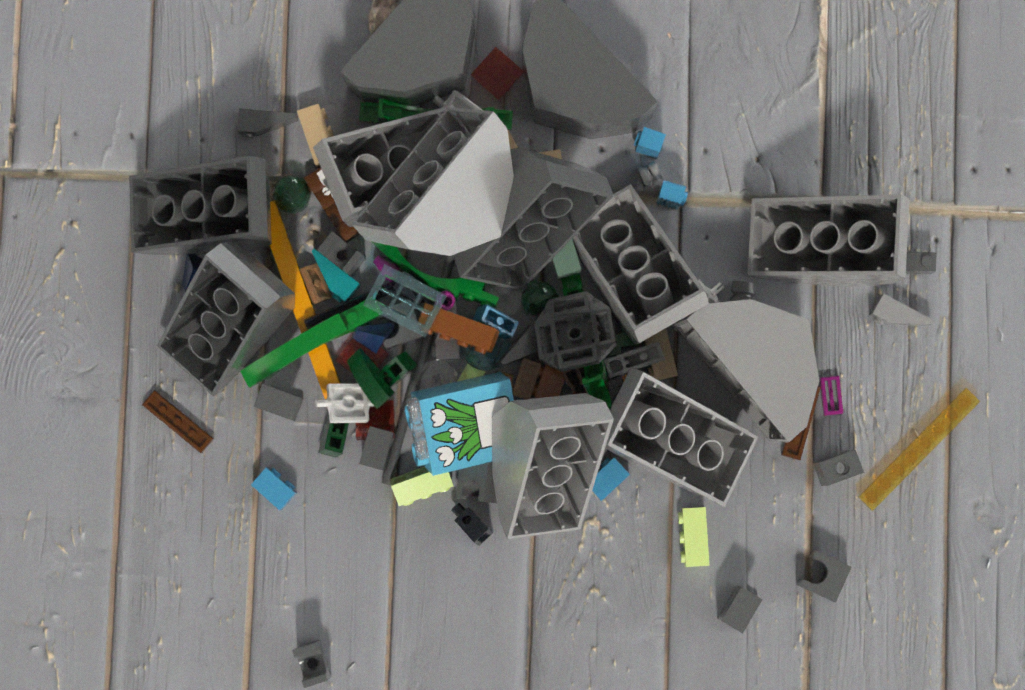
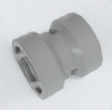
[636,161,662,186]

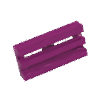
[819,376,844,416]

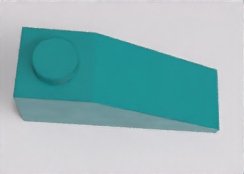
[312,249,361,303]

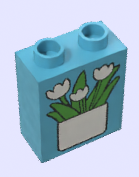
[405,372,514,476]

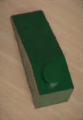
[381,351,418,388]
[318,415,349,458]

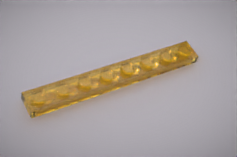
[858,388,980,511]

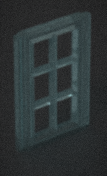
[363,264,447,337]

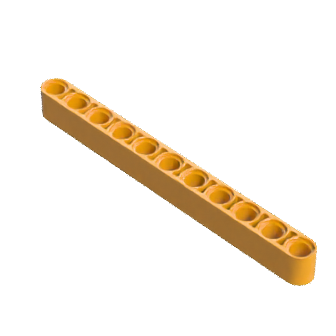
[270,200,341,399]

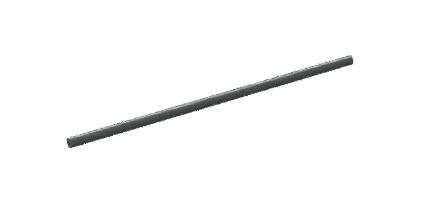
[382,254,455,485]

